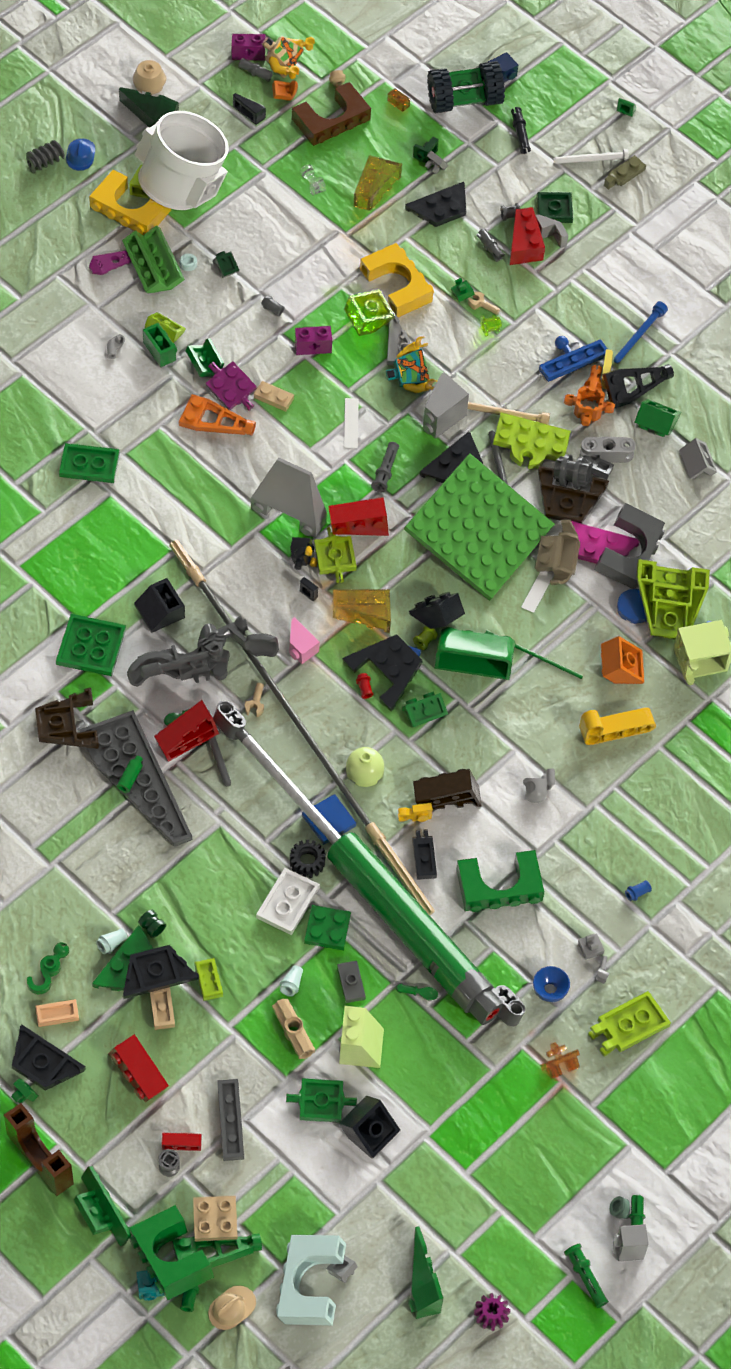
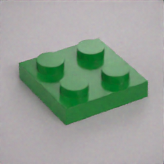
[304,905,351,951]

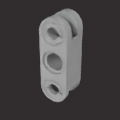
[579,437,636,463]

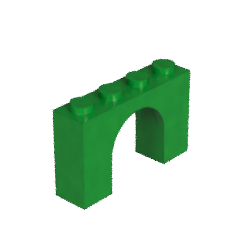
[456,850,545,912]
[129,1205,214,1300]

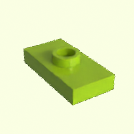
[194,958,223,1001]

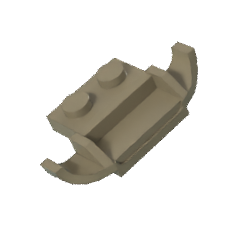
[535,520,580,585]

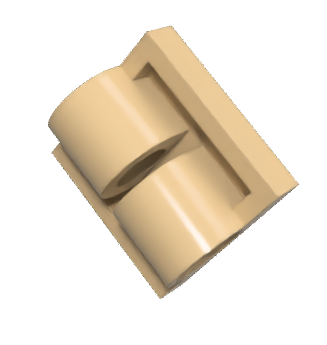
[193,1196,238,1241]

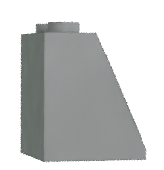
[423,372,469,439]

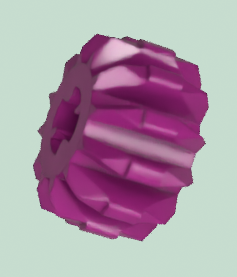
[474,1293,511,1331]

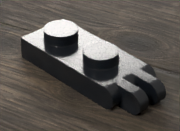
[412,829,437,880]

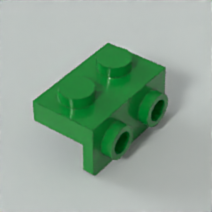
[185,338,224,377]

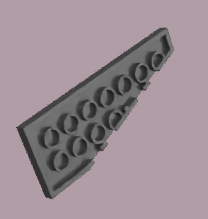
[79,710,193,847]

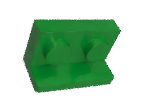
[402,691,448,728]

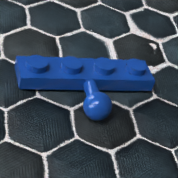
[539,336,608,382]

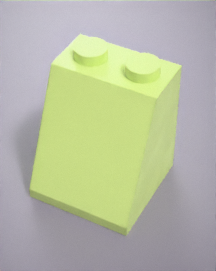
[339,1006,384,1068]

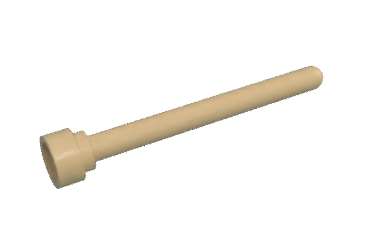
[467,402,550,425]

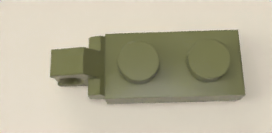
[604,155,646,190]

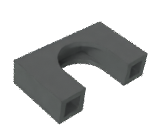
[594,503,665,589]

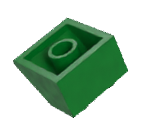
[634,399,681,437]

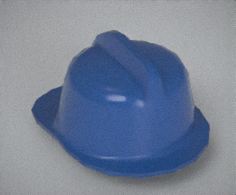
[66,139,95,171]

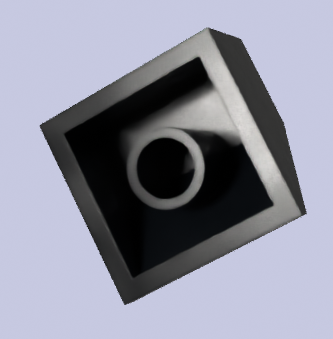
[338,1095,400,1159]

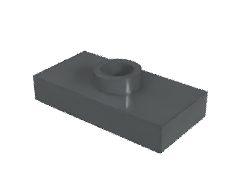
[337,961,366,1003]

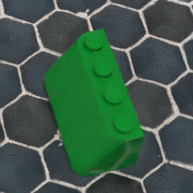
[434,627,515,680]

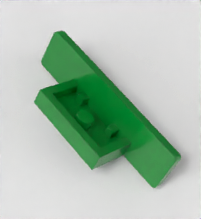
[74,1166,131,1246]

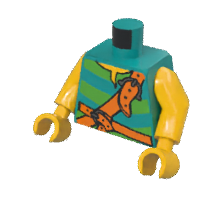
[386,336,437,393]

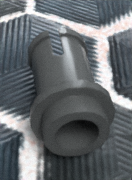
[261,296,285,316]

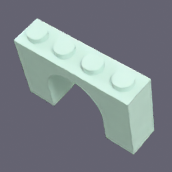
[276,1235,346,1326]

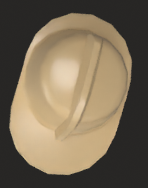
[208,1286,256,1330]

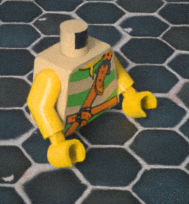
[262,36,315,79]

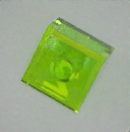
[344,289,395,336]

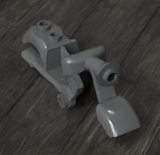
[127,615,279,687]

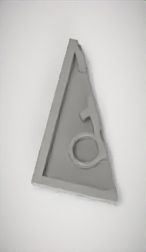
[387,311,411,366]

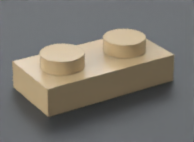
[254,381,294,412]
[150,987,175,1030]

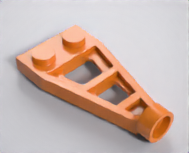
[179,394,256,436]

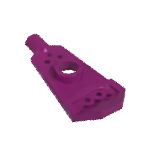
[89,250,132,275]

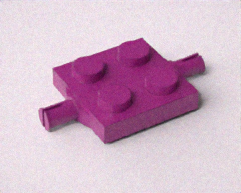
[206,361,257,411]

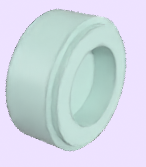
[180,254,197,271]

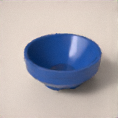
[533,966,570,1002]

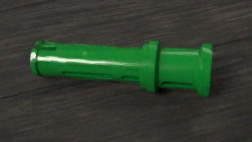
[564,1243,609,1308]

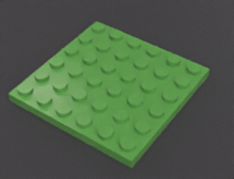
[404,453,555,601]

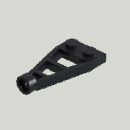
[602,364,674,409]

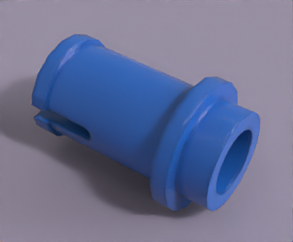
[625,880,652,901]

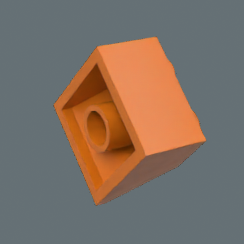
[601,636,644,684]

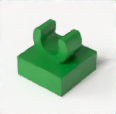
[451,278,475,302]
[11,1078,39,1104]

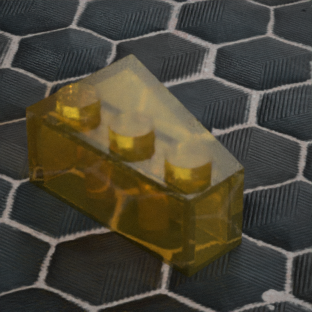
[354,155,402,211]
[332,589,391,633]

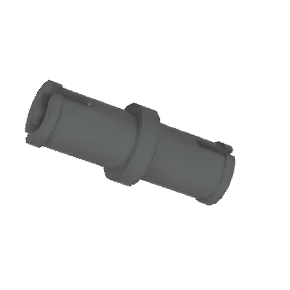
[238,58,273,82]
[476,229,505,262]

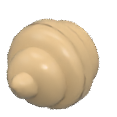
[329,70,346,87]

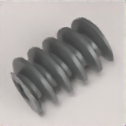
[26,140,65,173]

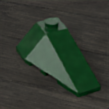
[119,87,179,127]

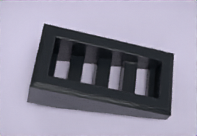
[233,93,266,125]

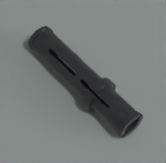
[511,107,531,154]

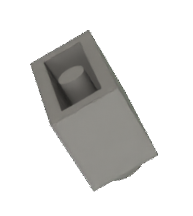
[613,1224,649,1261]

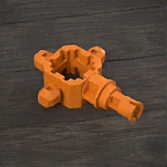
[564,365,615,426]

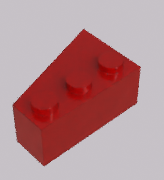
[108,1034,169,1103]

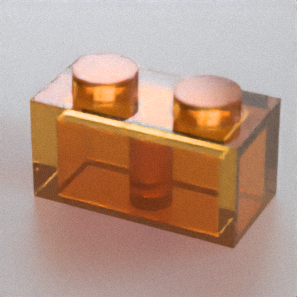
[387,88,410,112]

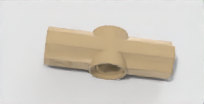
[272,999,315,1059]

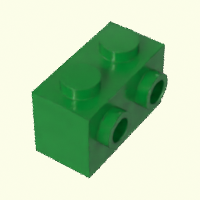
[143,323,177,368]

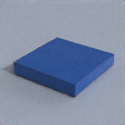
[302,794,356,845]

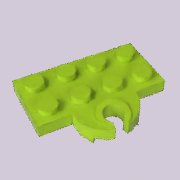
[493,412,571,469]

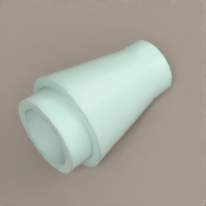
[96,928,127,954]
[280,965,303,996]

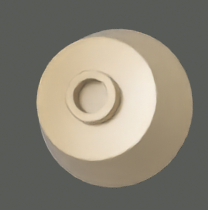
[133,60,166,95]

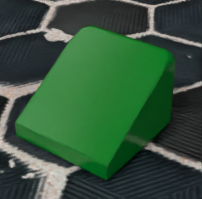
[617,98,636,117]

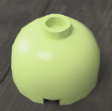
[346,747,384,787]

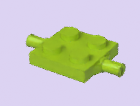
[314,527,357,583]

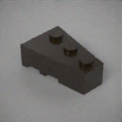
[413,769,482,809]

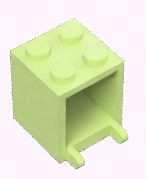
[673,620,731,685]

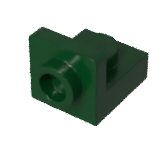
[413,137,439,163]
[212,251,240,278]

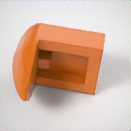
[272,80,298,101]

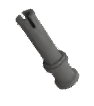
[371,442,399,493]

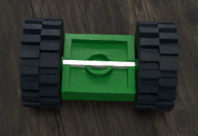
[427,61,505,113]

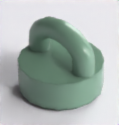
[609,1196,630,1219]

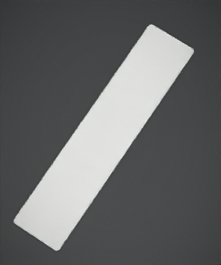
[344,398,359,448]
[521,571,554,613]

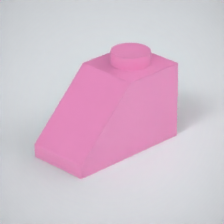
[289,617,320,664]

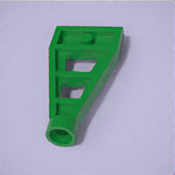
[172,1233,262,1268]

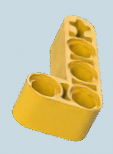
[579,707,656,745]

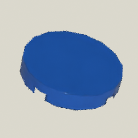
[617,589,647,624]

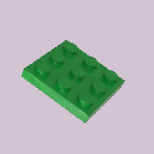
[56,614,126,677]

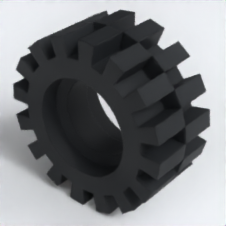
[290,840,326,878]

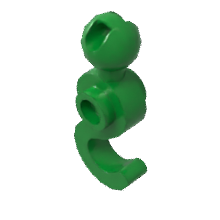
[27,942,69,995]

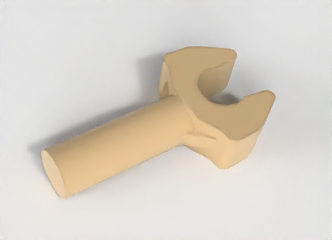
[468,292,500,315]
[245,683,264,717]

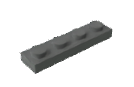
[217,1079,244,1161]

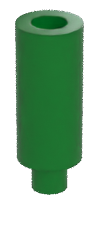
[117,755,143,793]

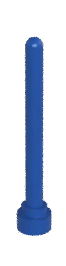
[614,301,668,363]

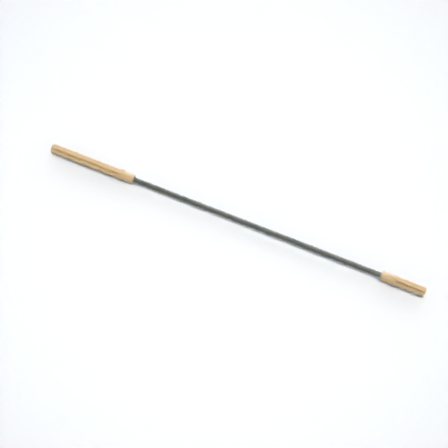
[169,540,435,915]

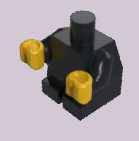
[290,537,317,570]

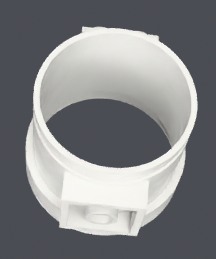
[134,111,228,210]

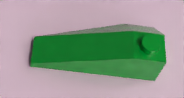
[408,1226,444,1319]

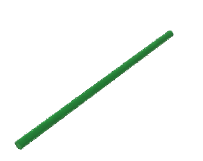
[485,630,583,679]

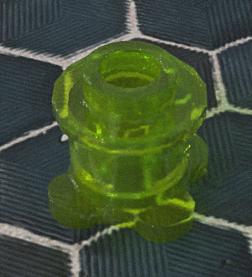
[480,314,502,337]

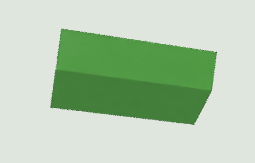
[122,225,185,293]

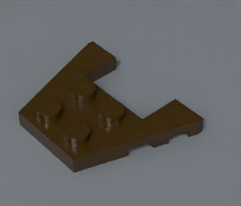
[538,466,609,524]
[35,688,99,749]

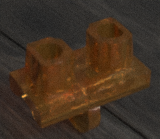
[540,1042,580,1079]

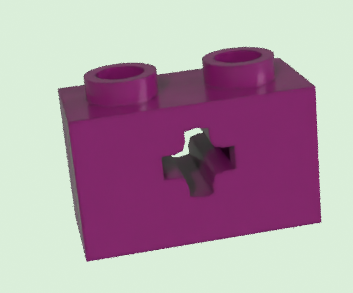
[232,34,265,61]
[295,326,332,355]

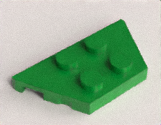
[92,925,154,991]

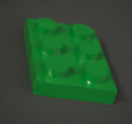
[59,443,120,483]

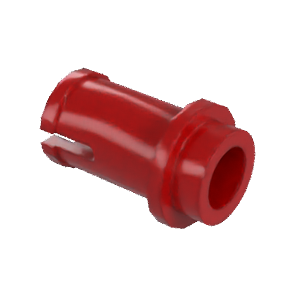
[356,673,374,699]

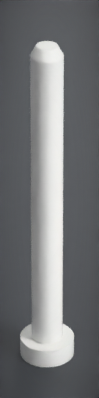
[553,149,629,164]

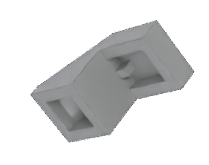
[535,214,568,248]

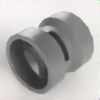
[159,1149,180,1177]

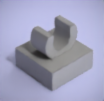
[425,151,448,174]
[578,933,605,960]
[326,1255,358,1283]

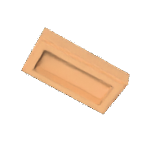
[35,999,79,1027]

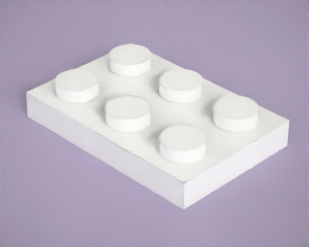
[256,868,320,935]

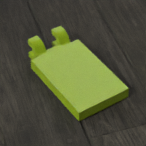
[588,991,671,1056]

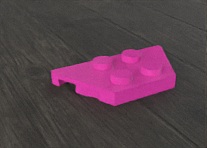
[571,521,639,564]

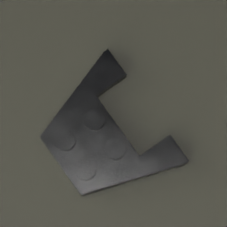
[343,634,423,712]

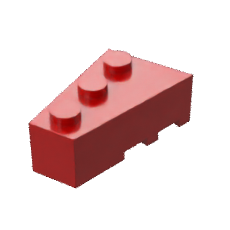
[510,207,545,265]
[328,497,389,536]
[154,700,219,762]

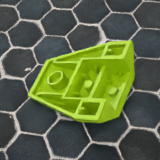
[636,559,710,639]

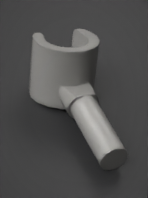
[595,956,609,984]

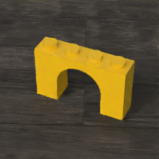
[89,169,171,235]
[360,243,434,317]

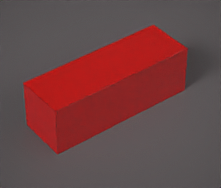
[162,1133,202,1151]

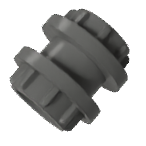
[554,454,592,489]

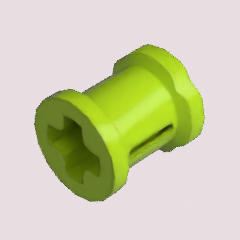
[413,625,438,650]

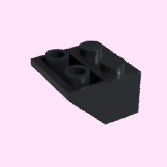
[134,578,185,633]
[409,592,465,629]

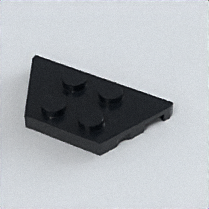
[405,181,466,227]
[420,431,483,483]
[123,945,199,999]
[12,1024,86,1091]

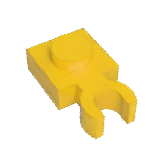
[398,803,433,822]

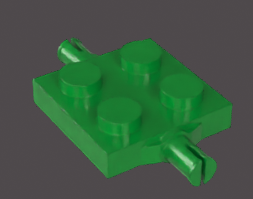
[286,1078,357,1122]

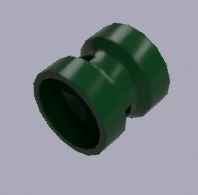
[138,909,166,938]

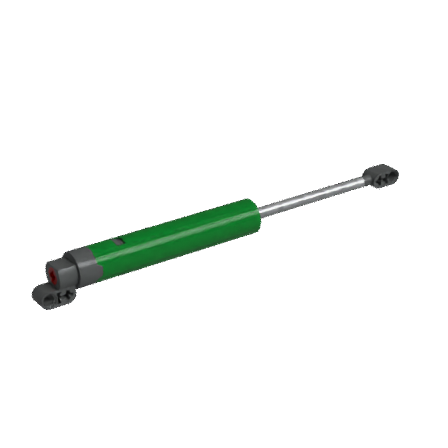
[213,701,526,1027]

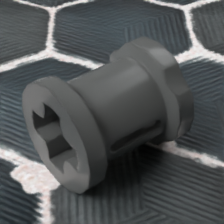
[500,203,521,221]

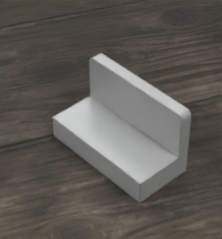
[679,438,717,479]

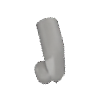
[107,334,125,359]

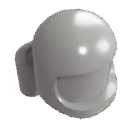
[523,769,555,803]

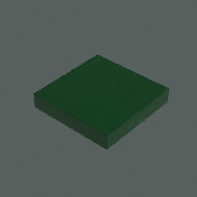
[537,192,573,223]

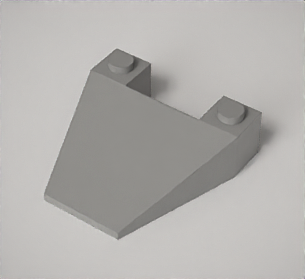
[251,457,327,538]

